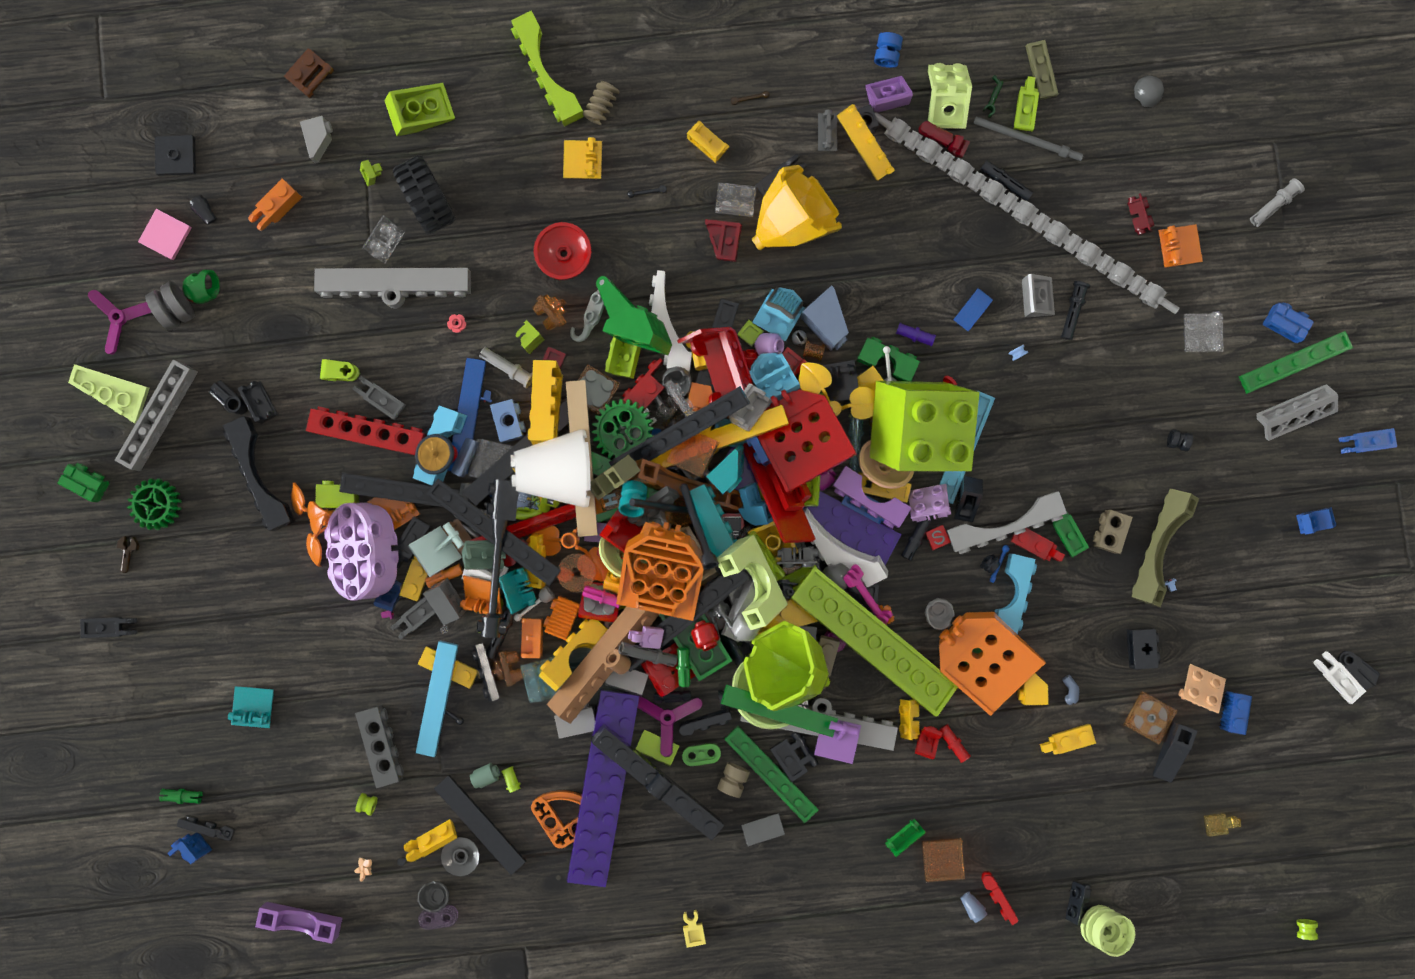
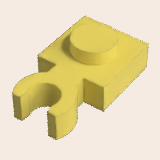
[683,910,706,948]

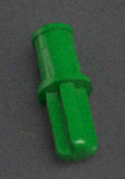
[676,647,692,687]

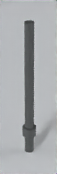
[973,116,1083,161]

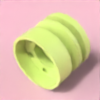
[1080,905,1135,957]

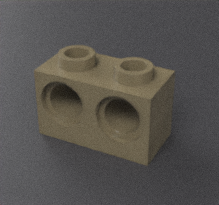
[1093,510,1133,554]

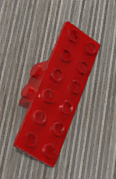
[743,443,816,543]

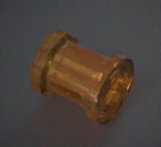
[802,340,825,362]

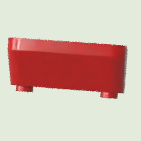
[677,327,754,404]

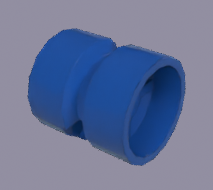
[874,32,903,68]

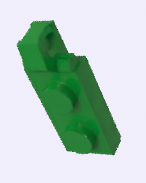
[1052,511,1089,557]

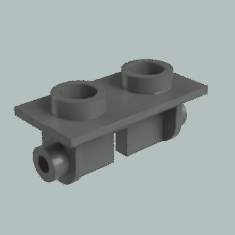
[818,110,837,151]

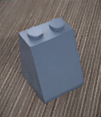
[800,285,849,351]

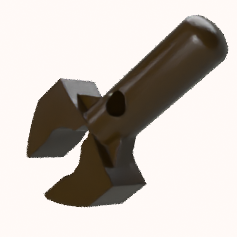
[117,536,139,573]

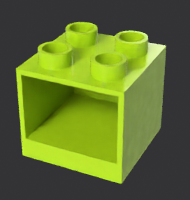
[869,381,980,471]

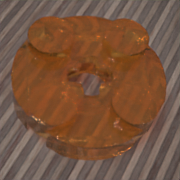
[558,553,596,592]

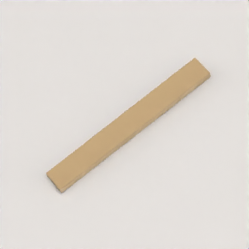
[566,380,598,537]

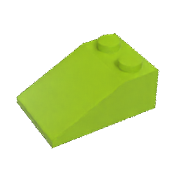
[384,83,455,136]

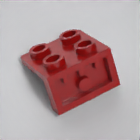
[599,508,643,553]

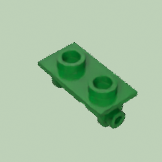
[885,819,926,857]

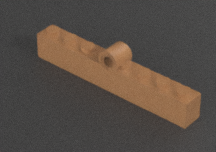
[547,607,659,724]

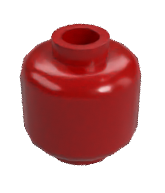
[691,620,720,651]

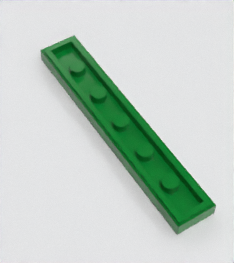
[1238,331,1353,394]
[721,685,838,738]
[724,726,819,823]

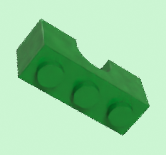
[856,337,920,382]

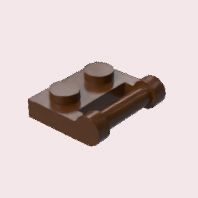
[284,48,335,99]

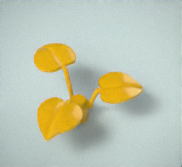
[799,363,875,450]

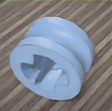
[1009,344,1028,361]

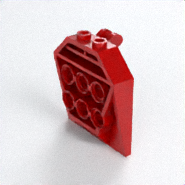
[757,389,857,493]

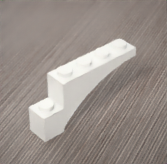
[649,270,692,374]
[803,507,888,587]

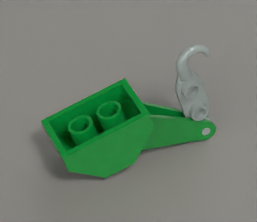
[570,276,672,356]

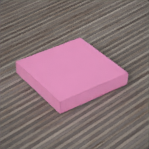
[138,209,192,261]

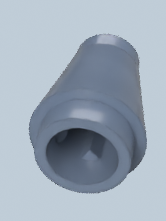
[960,891,987,923]

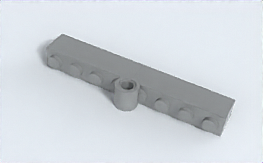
[314,268,471,309]
[740,696,898,751]

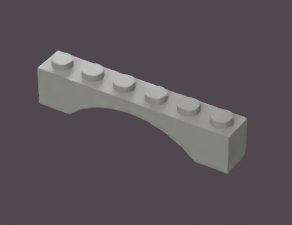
[946,491,1067,554]

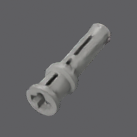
[1250,178,1305,227]
[479,347,533,389]

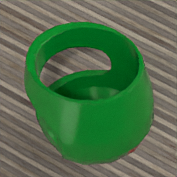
[182,269,220,304]

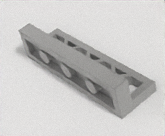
[1257,384,1338,441]

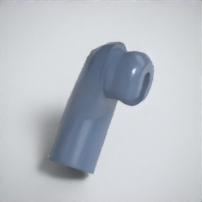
[1062,675,1079,705]

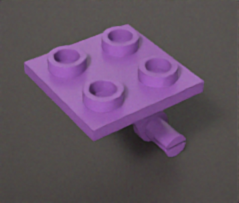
[814,720,861,764]

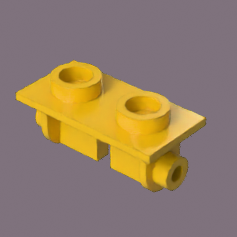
[899,699,920,740]

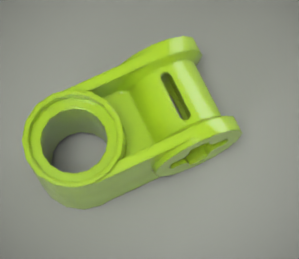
[320,359,360,381]

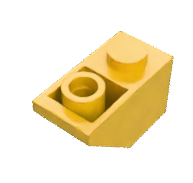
[1017,673,1048,705]

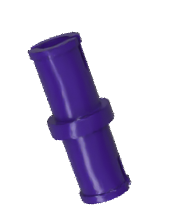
[896,323,936,347]

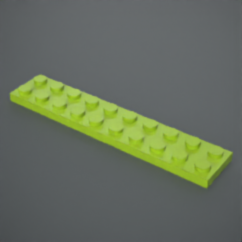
[791,566,958,717]

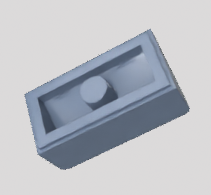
[451,438,479,477]

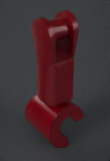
[918,121,970,158]

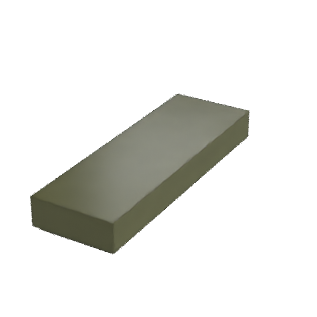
[1025,40,1059,100]

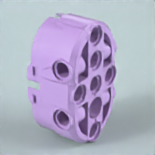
[324,503,399,600]

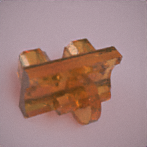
[532,295,567,330]
[491,650,524,687]

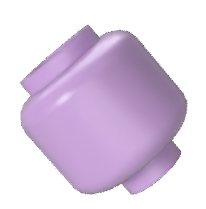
[755,333,784,355]

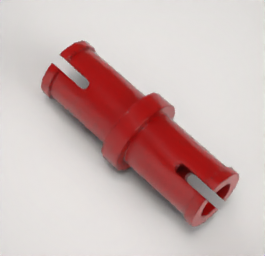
[938,724,971,763]

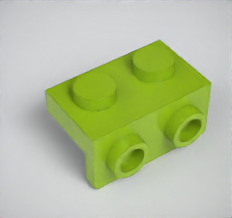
[605,337,641,379]

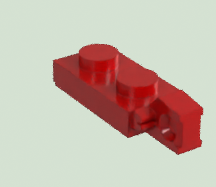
[1010,528,1065,562]

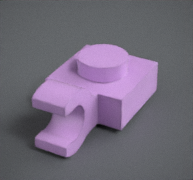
[628,626,664,649]

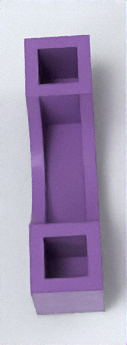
[832,466,911,529]
[255,902,342,944]

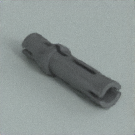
[618,642,677,667]

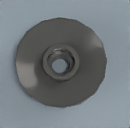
[441,837,480,876]

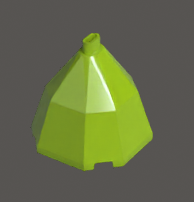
[743,621,830,711]

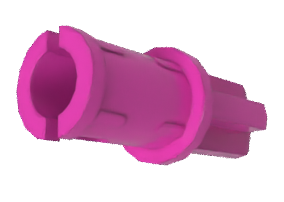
[583,586,619,608]

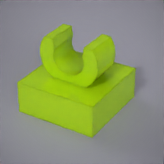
[360,160,382,186]

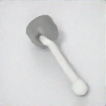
[883,346,897,381]
[514,586,555,621]

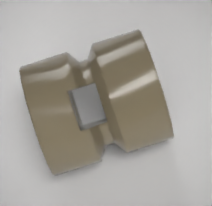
[717,762,750,798]

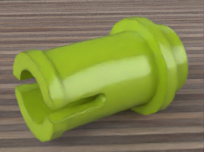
[501,766,521,793]

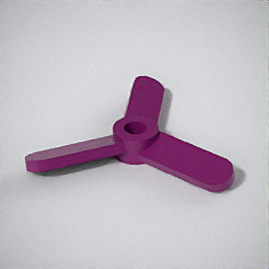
[88,290,151,355]
[637,696,702,757]

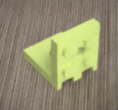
[928,63,972,129]

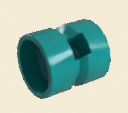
[619,480,647,518]

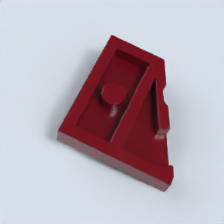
[705,219,742,262]

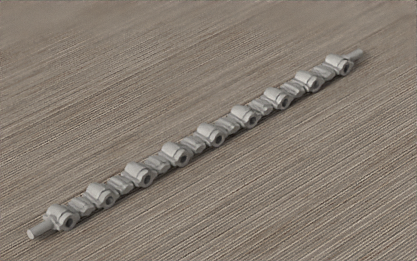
[875,112,1179,314]

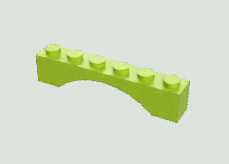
[511,11,584,127]

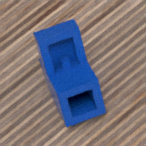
[1296,507,1336,535]

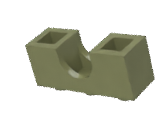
[590,455,641,500]

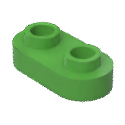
[682,743,721,766]

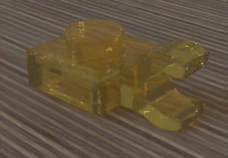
[1204,813,1241,837]

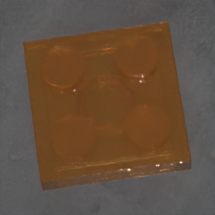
[667,433,719,478]
[922,838,965,882]

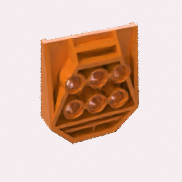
[616,522,704,621]
[939,612,1046,716]

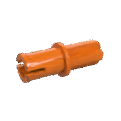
[425,563,463,588]

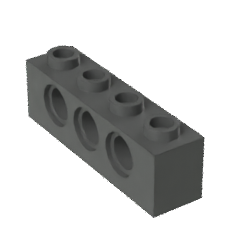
[355,705,404,788]

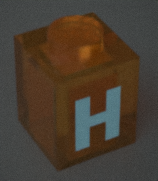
[600,487,622,512]

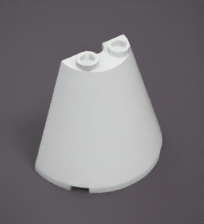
[511,429,590,507]

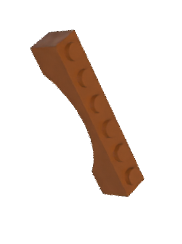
[629,459,743,514]

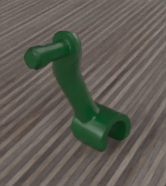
[983,75,1003,118]

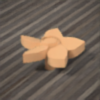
[354,858,372,882]

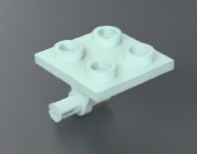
[408,522,464,577]

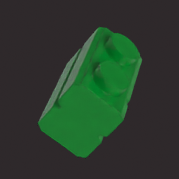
[58,462,109,502]

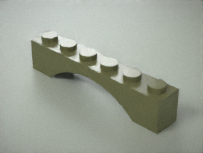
[1132,489,1199,608]

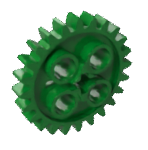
[592,399,655,459]

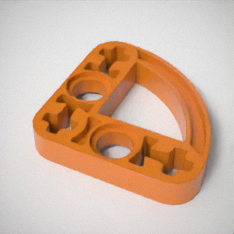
[531,790,582,848]

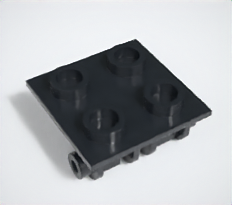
[821,360,859,402]

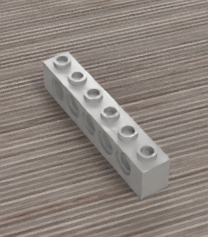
[115,360,198,471]

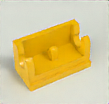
[687,121,729,163]

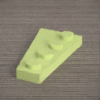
[68,364,150,424]

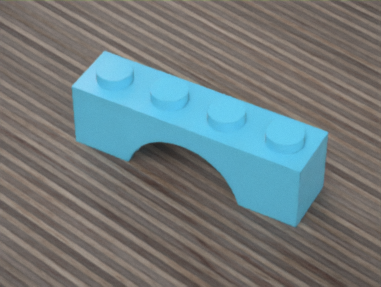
[413,406,467,485]
[995,554,1037,634]

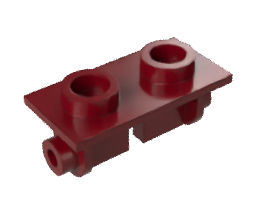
[1127,193,1154,235]

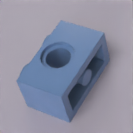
[490,399,526,443]

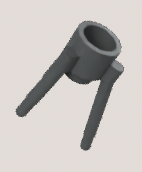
[708,600,737,641]

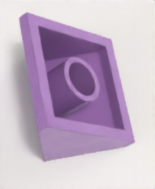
[865,76,913,113]

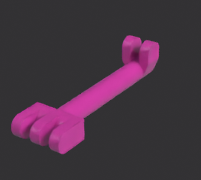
[843,564,893,624]

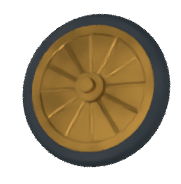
[415,434,454,475]

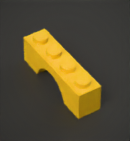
[539,619,608,691]

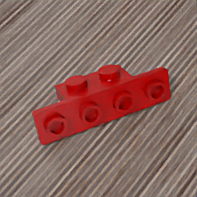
[614,358,665,418]

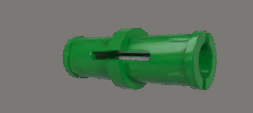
[159,788,203,804]

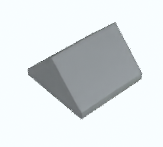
[1022,274,1055,317]

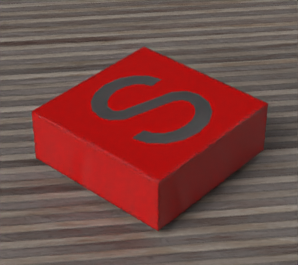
[925,525,951,550]

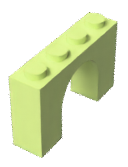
[717,535,788,630]

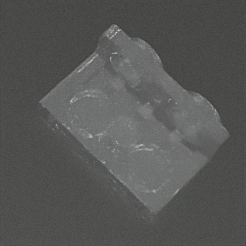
[715,183,756,217]

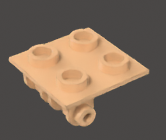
[1178,664,1226,713]

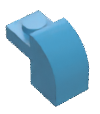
[739,483,773,525]

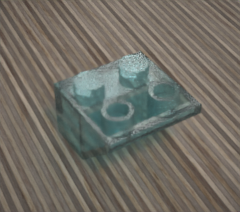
[520,656,565,703]

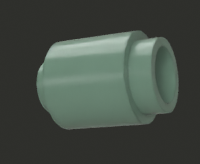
[470,763,500,789]

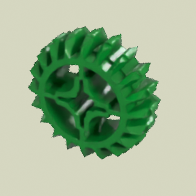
[127,478,182,530]

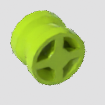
[356,793,378,816]
[1297,919,1318,940]

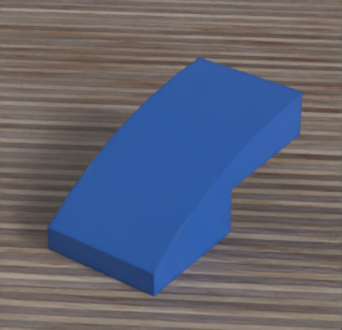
[953,288,993,331]

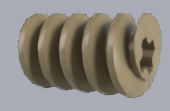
[583,81,620,125]

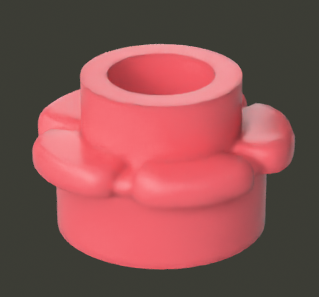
[447,314,466,333]

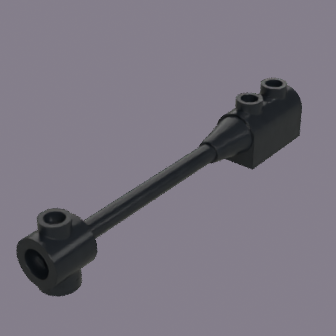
[477,479,518,638]

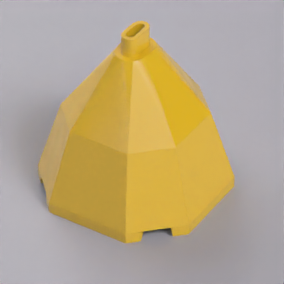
[752,165,842,250]

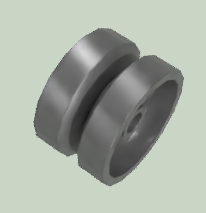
[145,281,195,331]

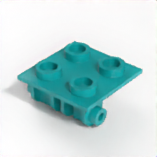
[499,567,536,614]
[228,686,274,728]

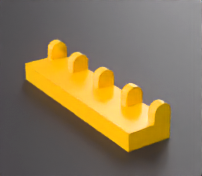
[837,104,895,180]

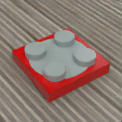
[578,581,620,623]

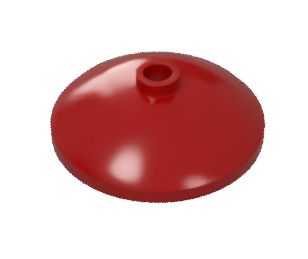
[534,222,591,280]

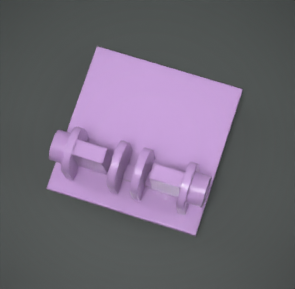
[909,484,951,522]

